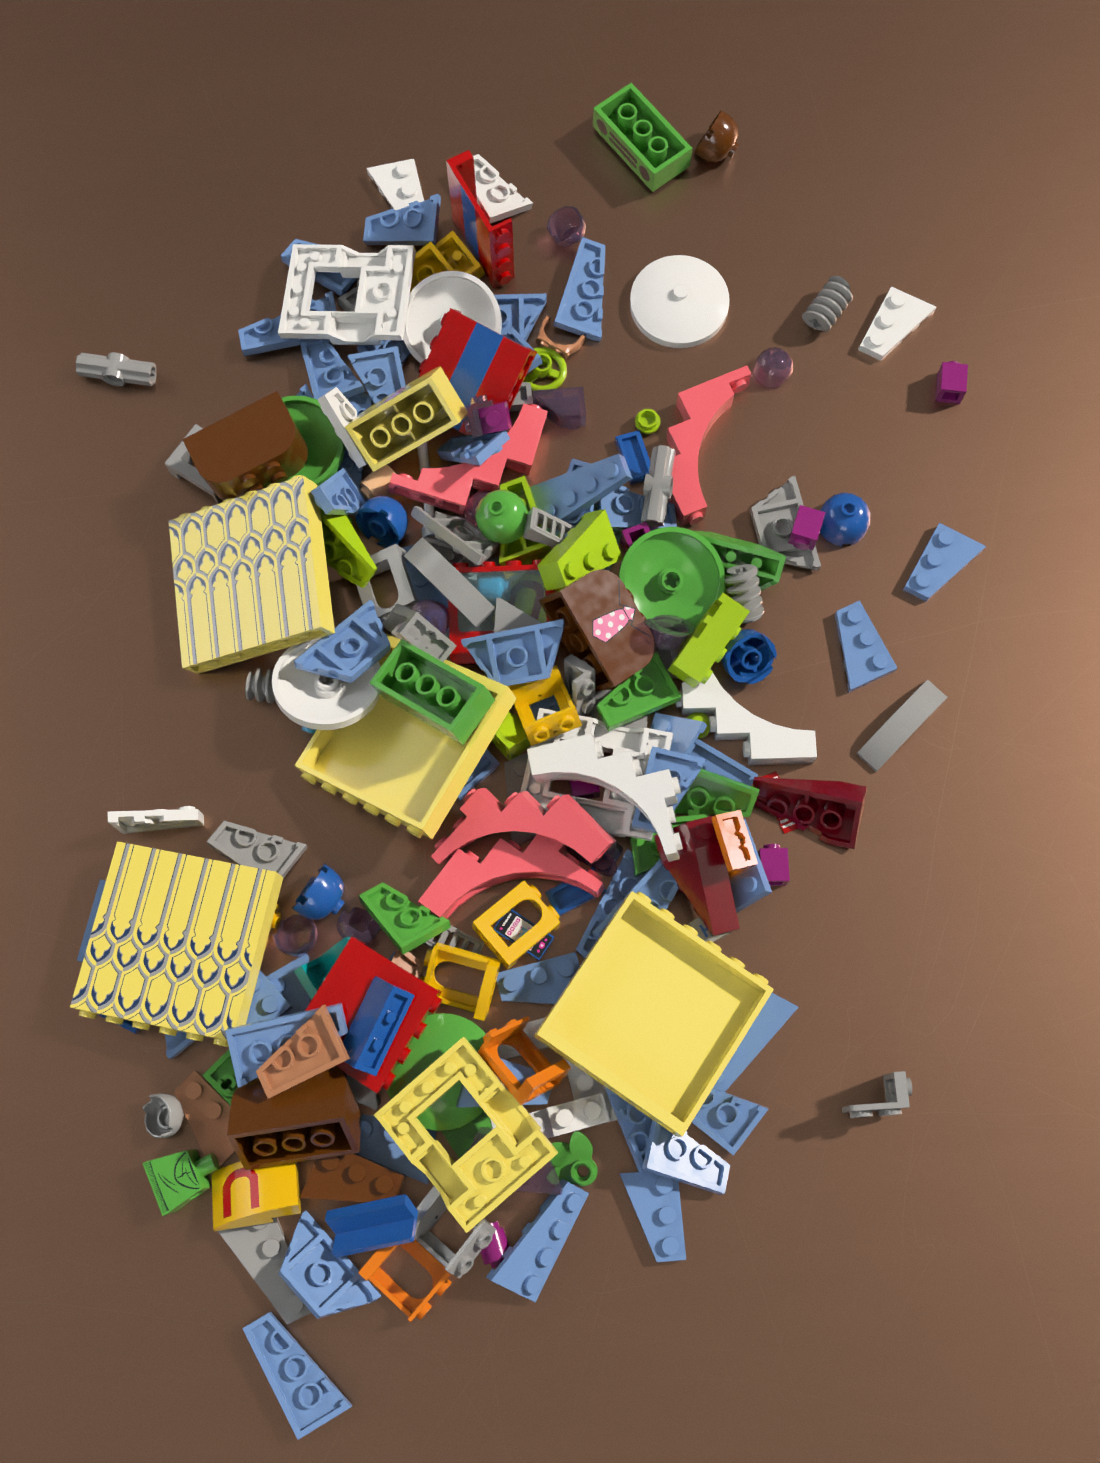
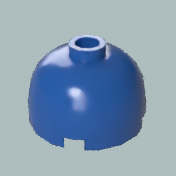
[820,493,871,546]
[355,496,409,548]
[721,629,777,684]
[292,864,344,920]

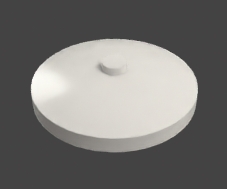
[630,255,729,348]
[403,271,502,363]
[272,637,380,730]

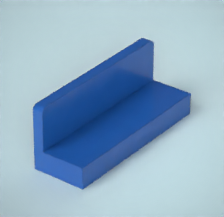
[343,976,415,1076]
[325,1194,418,1257]

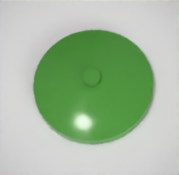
[282,395,346,486]
[618,527,725,634]
[387,1013,486,1131]

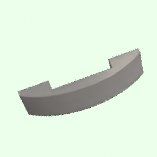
[404,537,496,628]
[857,680,948,772]

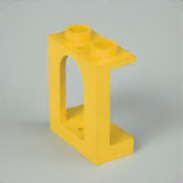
[508,665,582,746]
[472,881,560,970]
[420,942,502,1021]

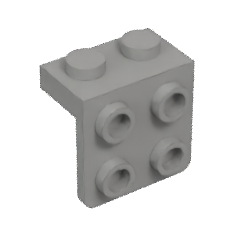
[842,1071,912,1118]

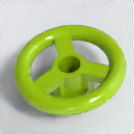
[523,347,567,393]

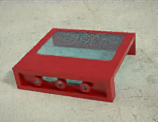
[448,559,557,665]

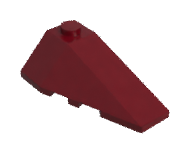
[752,777,867,849]
[653,816,740,937]

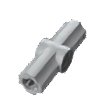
[76,352,157,386]
[641,445,676,528]

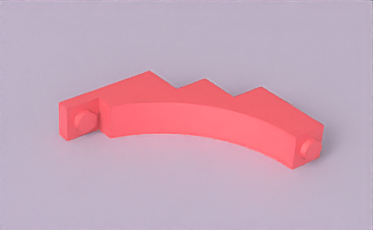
[666,365,751,526]
[389,403,548,515]

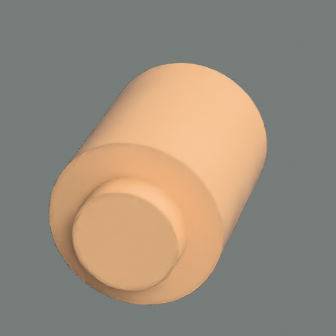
[360,465,396,500]

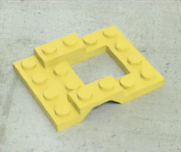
[374,1037,559,1233]

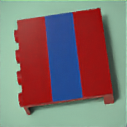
[446,150,515,288]
[418,308,537,435]

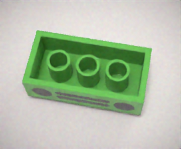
[593,83,693,192]
[369,639,495,745]

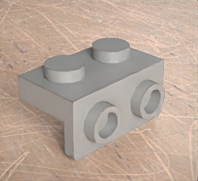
[564,654,596,716]

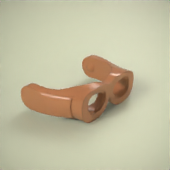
[536,316,586,359]

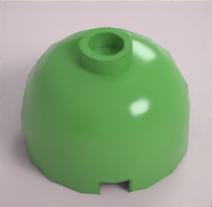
[475,490,528,544]

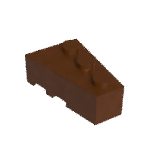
[300,1153,407,1202]

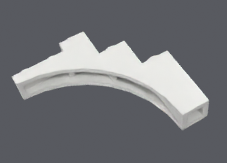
[676,631,817,766]
[527,733,683,862]

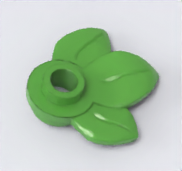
[547,1131,598,1186]

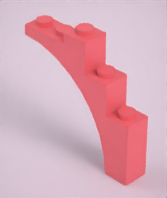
[431,788,616,864]
[418,834,604,919]

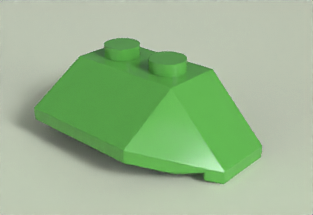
[692,530,786,595]

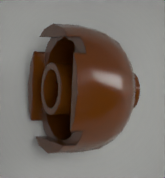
[694,110,739,163]

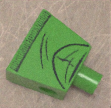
[143,1149,219,1216]

